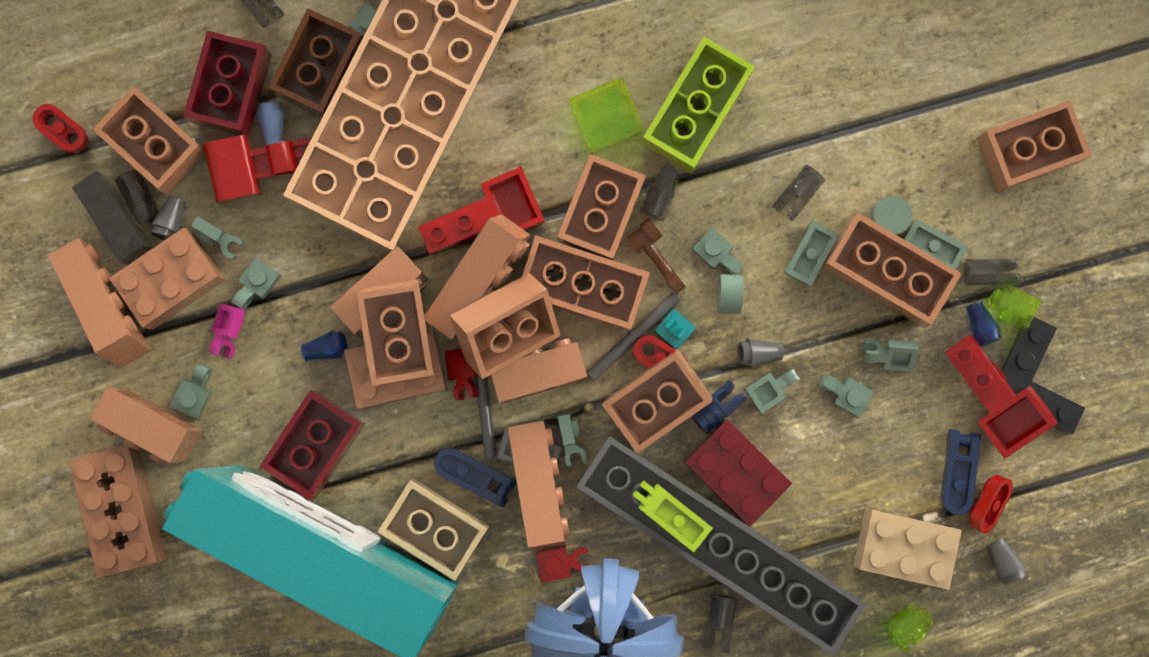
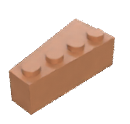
[48,237,152,368]
[508,421,570,553]

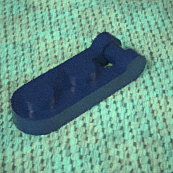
[940,429,981,515]
[434,448,517,507]

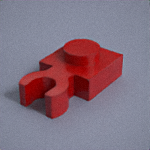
[445,348,479,400]
[536,547,590,583]

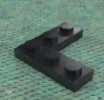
[1001,315,1085,435]

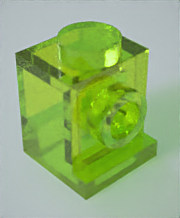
[989,284,1042,330]
[883,604,934,653]

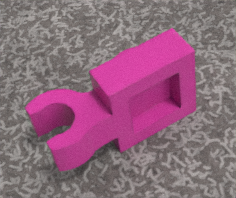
[209,303,245,359]

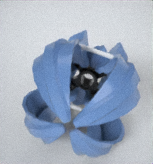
[524,558,684,657]

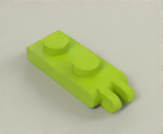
[632,480,713,552]

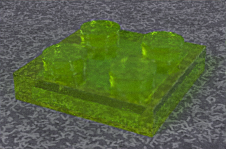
[568,77,645,154]

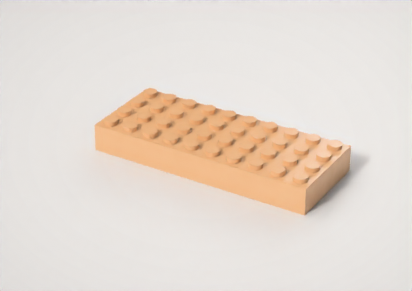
[283,0,519,251]

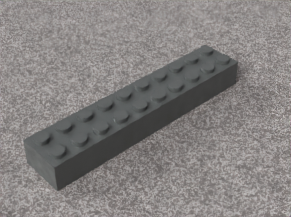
[576,436,867,656]

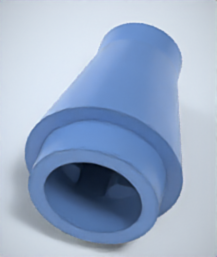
[256,102,285,145]

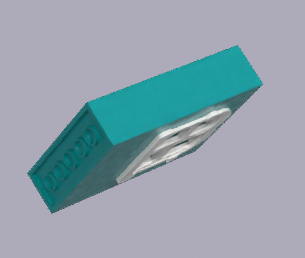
[162,465,460,657]

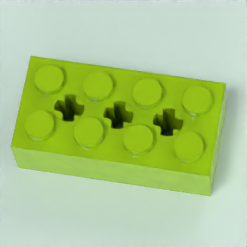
[641,37,755,174]

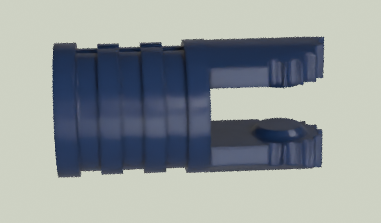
[691,380,747,435]

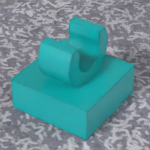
[654,309,696,349]

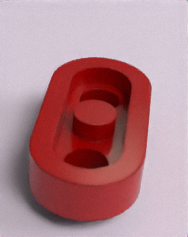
[32,104,88,153]
[633,335,688,368]
[969,474,1013,533]

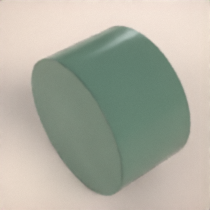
[869,196,912,235]
[717,274,744,314]

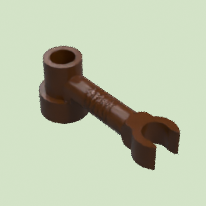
[627,218,686,294]

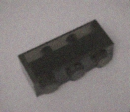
[72,171,154,265]

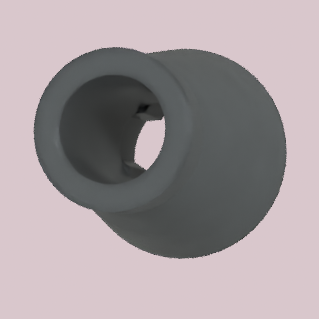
[150,196,185,240]
[738,338,784,368]
[987,538,1027,585]

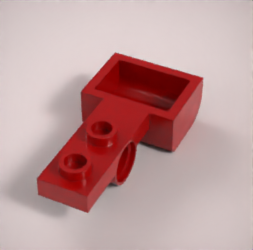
[203,135,312,204]
[418,167,545,255]
[945,334,1057,459]

